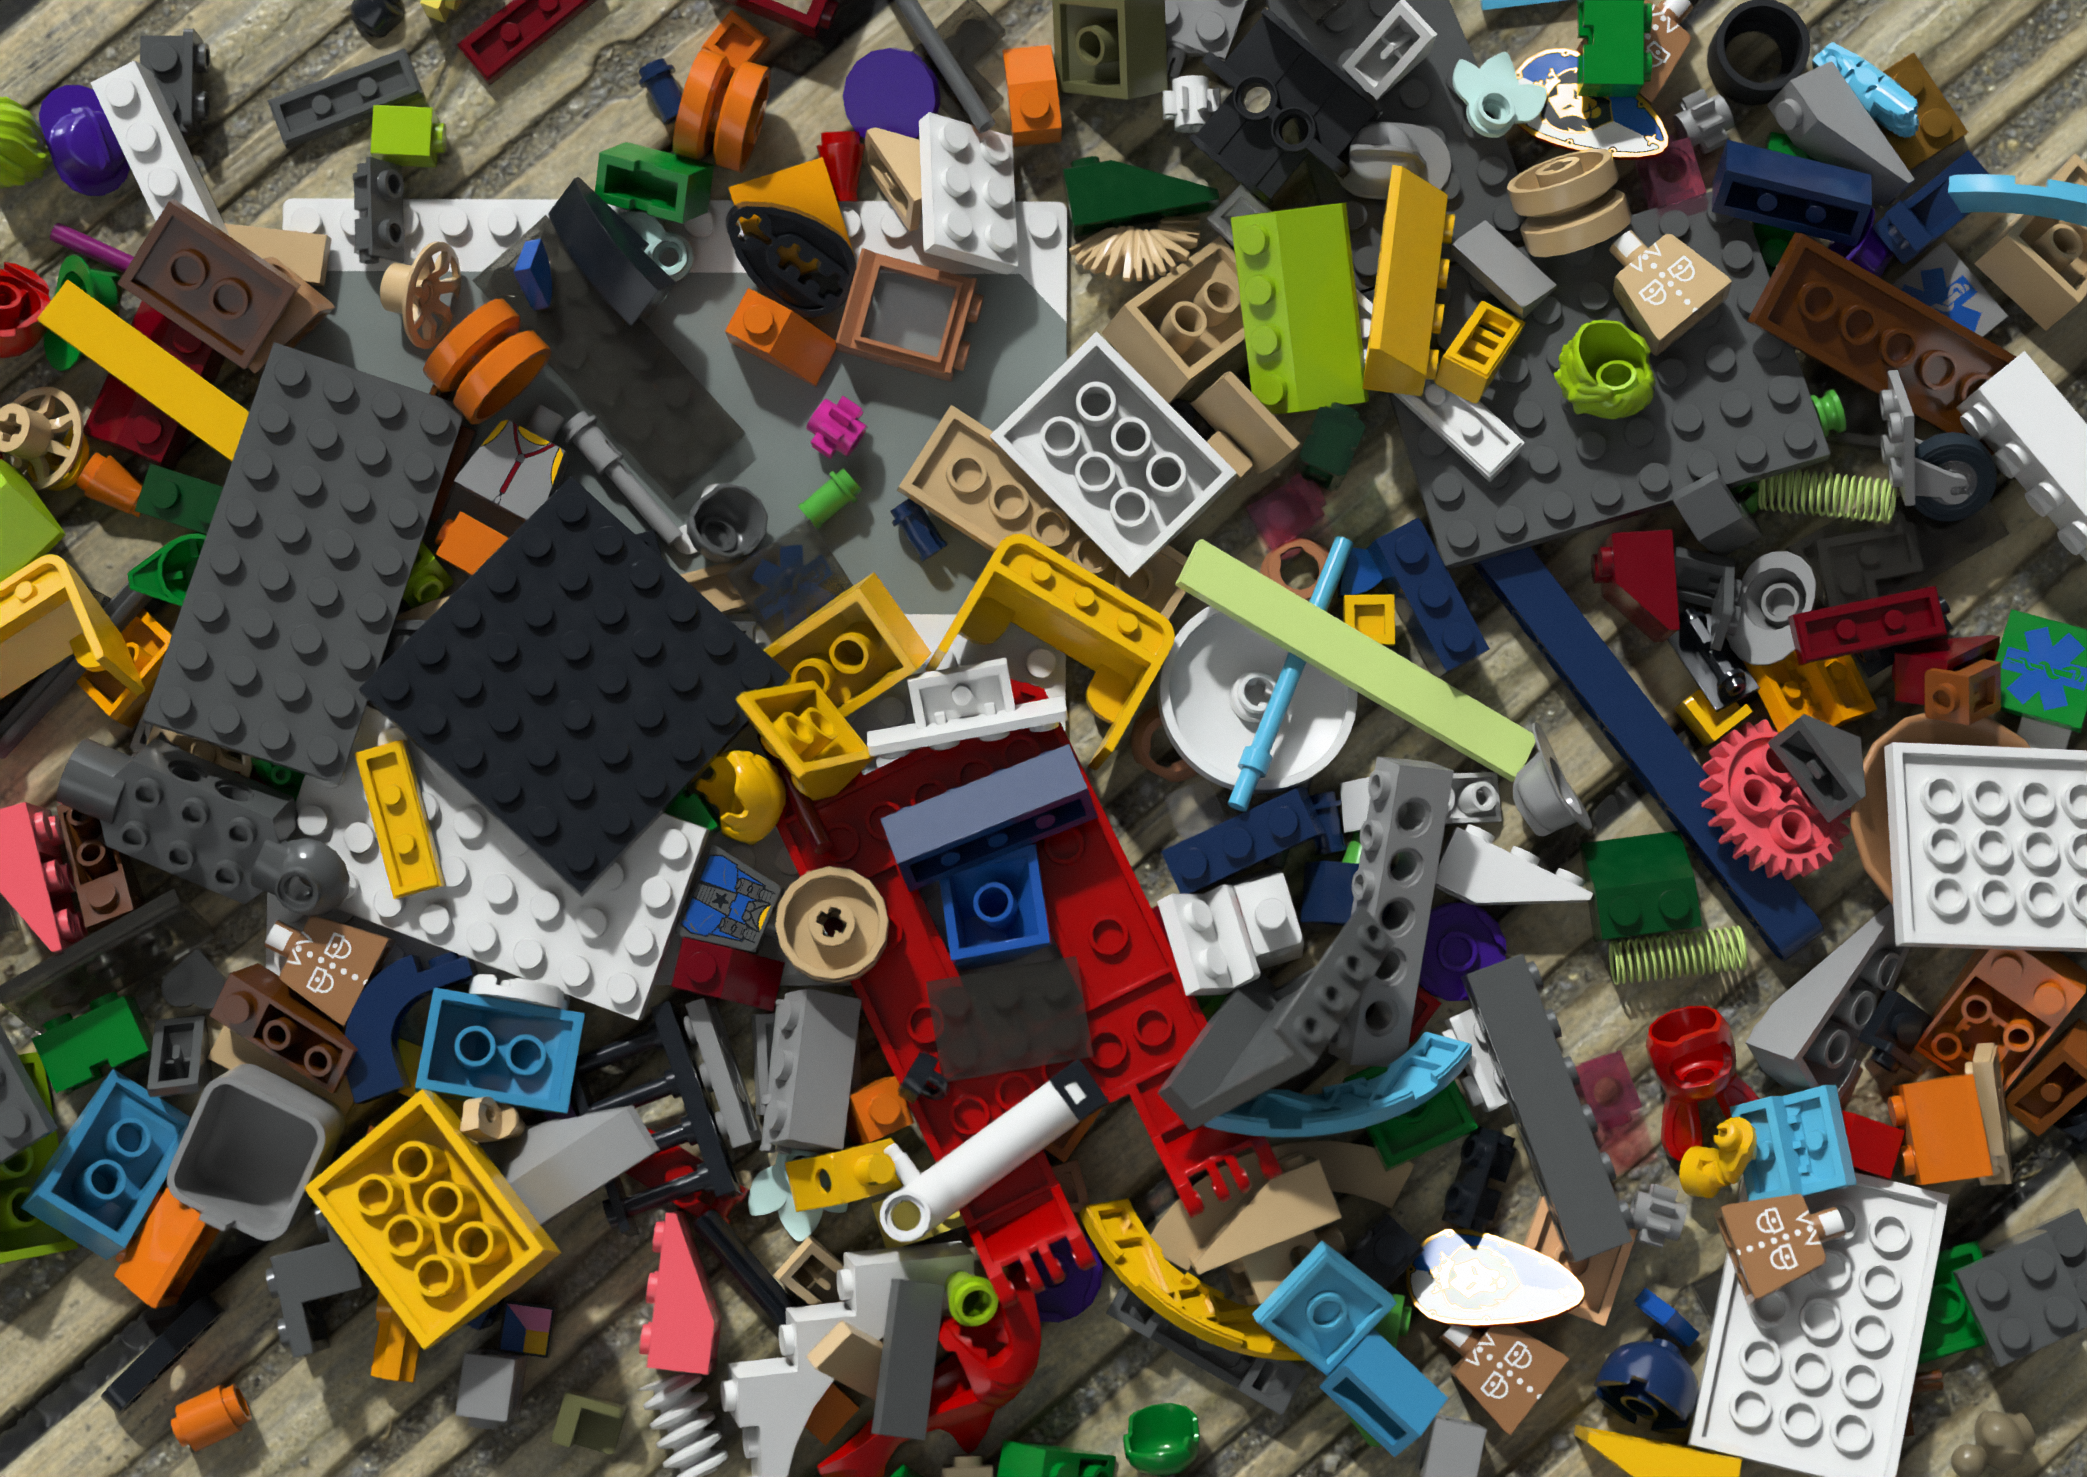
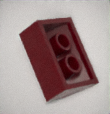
[83,301,226,471]

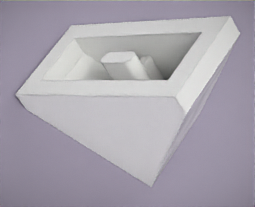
[1342,0,1437,101]

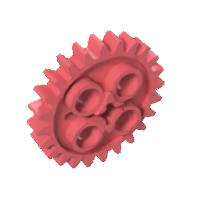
[1699,719,1851,880]

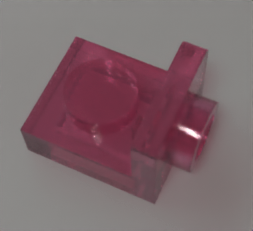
[1246,473,1327,551]

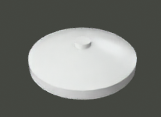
[1157,606,1358,794]

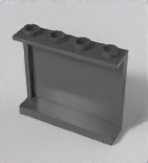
[1158,905,1395,1130]

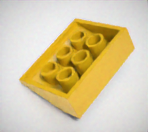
[304,1089,561,1350]

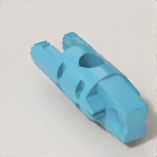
[1812,42,1919,138]

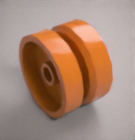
[673,49,771,173]
[423,298,551,425]

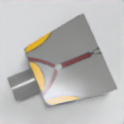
[454,404,570,522]

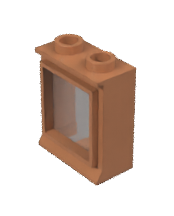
[835,248,984,382]

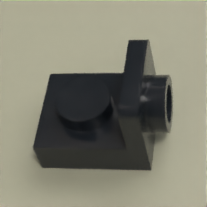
[1857,989,1933,1075]

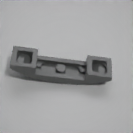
[1106,1283,1307,1415]

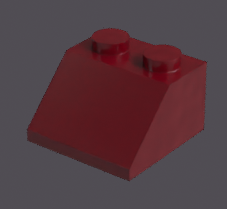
[1591,530,1680,642]

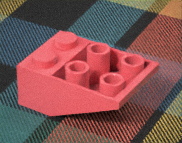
[0,802,88,956]
[640,1211,722,1375]

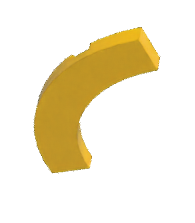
[1079,1198,1305,1361]

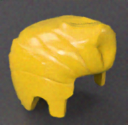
[695,750,786,846]

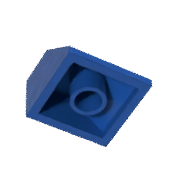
[939,844,1052,971]

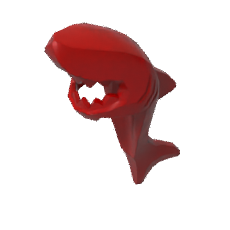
[817,1263,1042,1477]

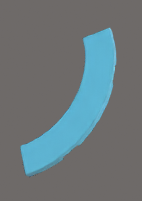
[1948,174,2087,227]
[1204,1032,1472,1137]

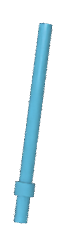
[1228,536,1354,812]

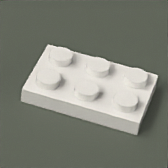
[919,112,1018,275]

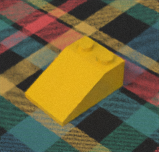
[763,572,932,718]
[736,680,875,801]
[1574,1425,1742,1477]

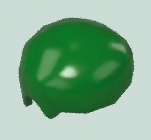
[1123,1403,1200,1477]

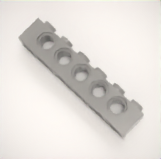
[1328,756,1454,1067]

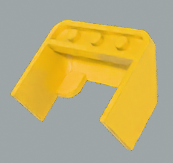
[924,534,1175,771]
[0,554,146,700]

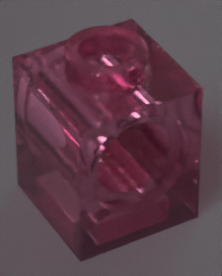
[1635,135,1707,210]
[1574,1050,1642,1130]

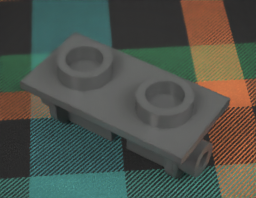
[352,157,405,264]

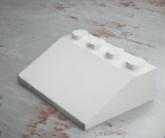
[990,331,1237,578]

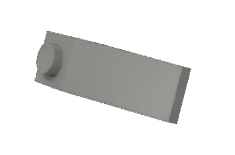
[1767,61,1915,208]

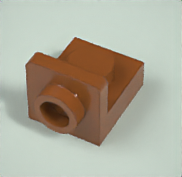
[1925,659,2001,725]

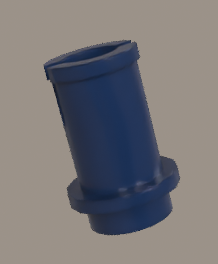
[638,58,682,125]
[890,499,948,562]
[1310,791,1347,855]

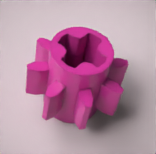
[806,396,868,460]

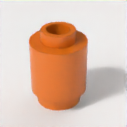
[171,1384,252,1452]

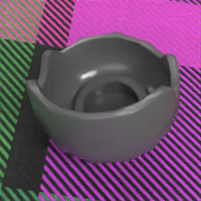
[686,483,768,564]

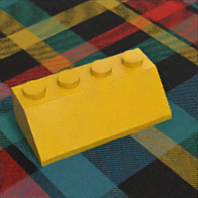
[1362,165,1455,397]

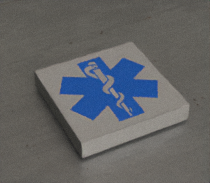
[1891,241,2008,337]

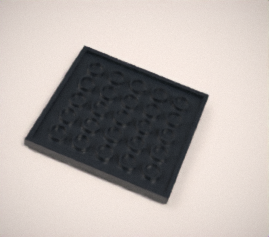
[359,476,791,897]

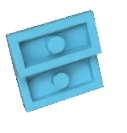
[1730,1085,1857,1201]

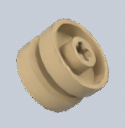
[1507,149,1632,257]
[775,867,889,984]

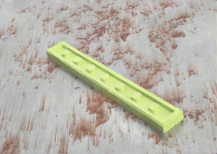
[1175,539,1536,782]

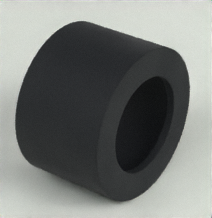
[1707,0,1810,105]

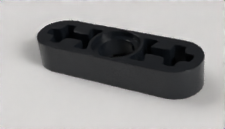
[101,1293,225,1415]

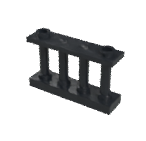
[571,1001,743,1237]

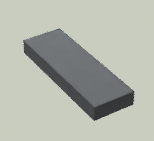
[267,48,425,149]
[871,1279,945,1440]

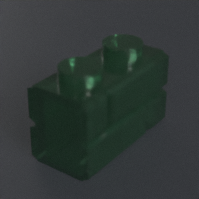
[1293,402,1366,492]

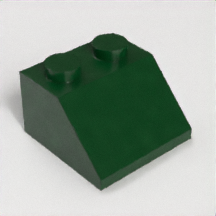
[1580,830,1702,942]

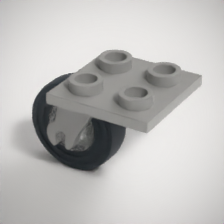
[1880,370,1997,521]

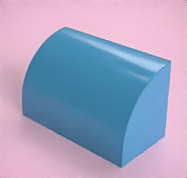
[1320,1328,1448,1457]

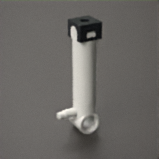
[880,1058,1109,1242]

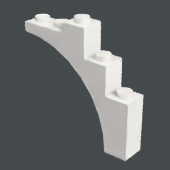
[720,1241,974,1477]

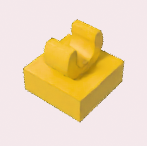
[1343,594,1395,646]

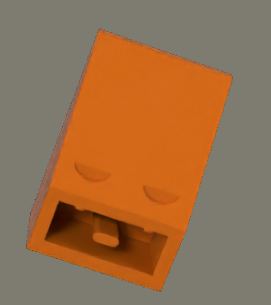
[1914,949,2087,1092]

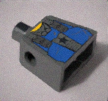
[675,845,785,954]

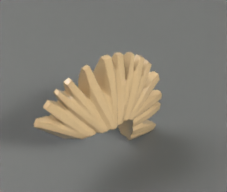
[1069,216,1200,282]

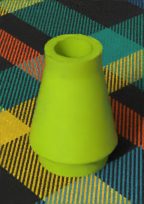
[944,1270,999,1326]

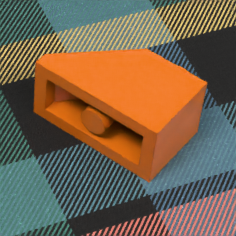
[1002,45,1062,147]
[725,288,837,387]

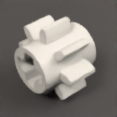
[1162,75,1221,133]

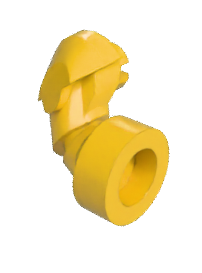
[1679,1117,1757,1198]

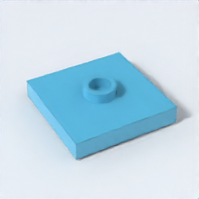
[1252,1241,1397,1376]

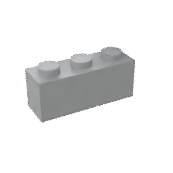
[764,988,861,1153]

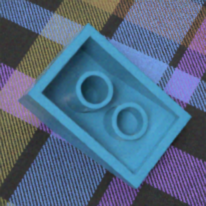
[415,987,585,1114]
[20,1069,191,1260]

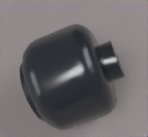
[350,0,404,38]

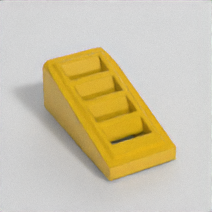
[1434,301,1526,403]

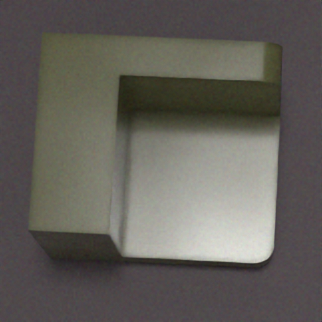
[550,1389,628,1454]

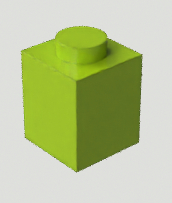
[370,105,447,168]

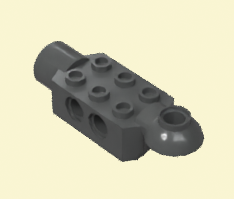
[56,738,350,916]

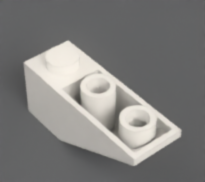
[1340,772,1502,833]
[1434,824,1593,906]

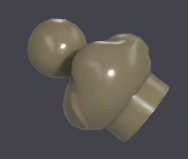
[1951,1410,2036,1477]

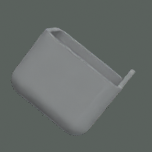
[167,1064,345,1240]

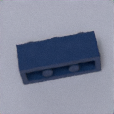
[1712,140,1872,247]
[1366,517,1489,678]
[1161,787,1327,894]

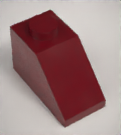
[1892,635,2000,705]
[671,937,785,1012]

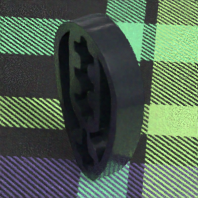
[725,201,856,318]

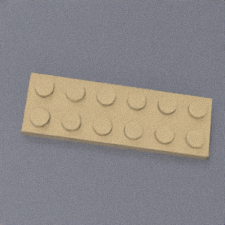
[897,405,1188,620]

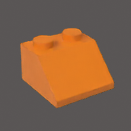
[1888,1074,1993,1185]
[114,1187,221,1309]

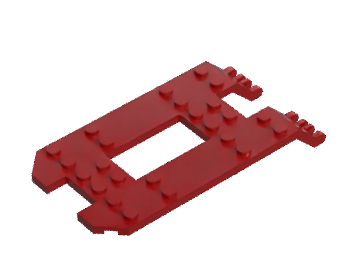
[776,678,1283,1310]

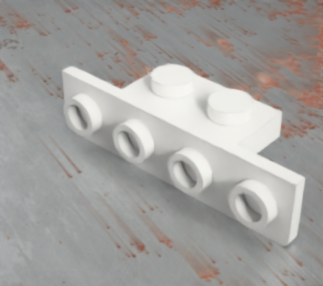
[867,658,1068,759]

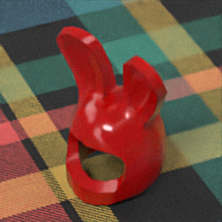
[1646,1006,1760,1161]

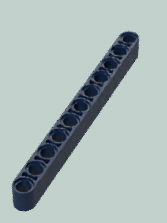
[1472,547,1824,962]

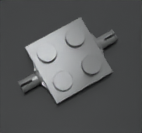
[1165,0,1248,82]

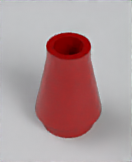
[816,131,865,202]

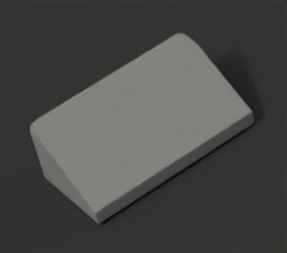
[1451,220,1557,320]

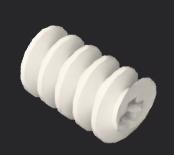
[638,1373,728,1477]

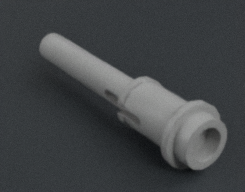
[562,411,683,546]

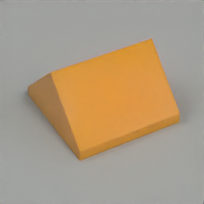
[76,608,173,729]

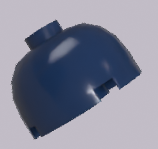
[1593,1338,1699,1435]

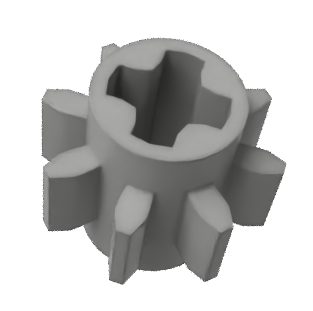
[1673,89,1734,154]
[1630,1183,1687,1248]

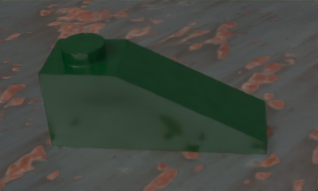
[1062,156,1220,237]

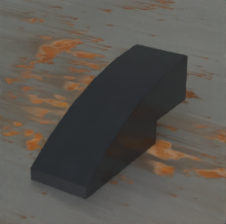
[548,177,676,326]

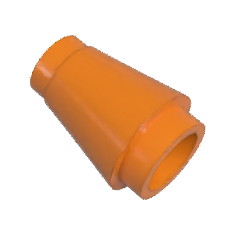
[76,452,143,518]

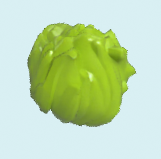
[0,96,52,189]
[1554,320,1656,419]

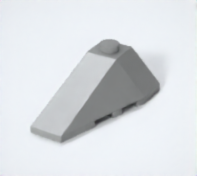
[1746,903,1910,1101]
[481,1105,659,1227]

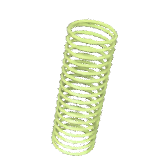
[1758,469,1897,524]
[1609,925,1747,985]

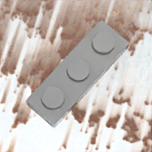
[684,997,762,1148]

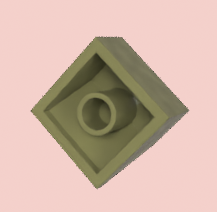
[1052,0,1168,100]

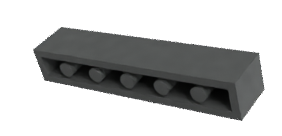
[1460,954,1635,1262]

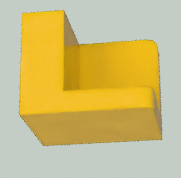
[1674,688,1753,747]

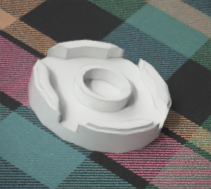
[468,974,571,1010]

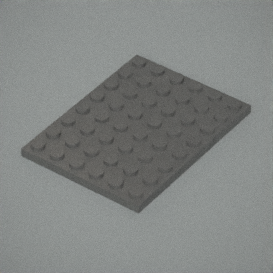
[1362,192,1830,570]

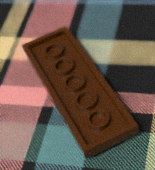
[1747,232,2044,456]

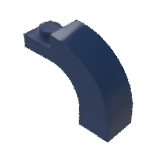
[1872,150,1990,265]
[345,952,479,1104]

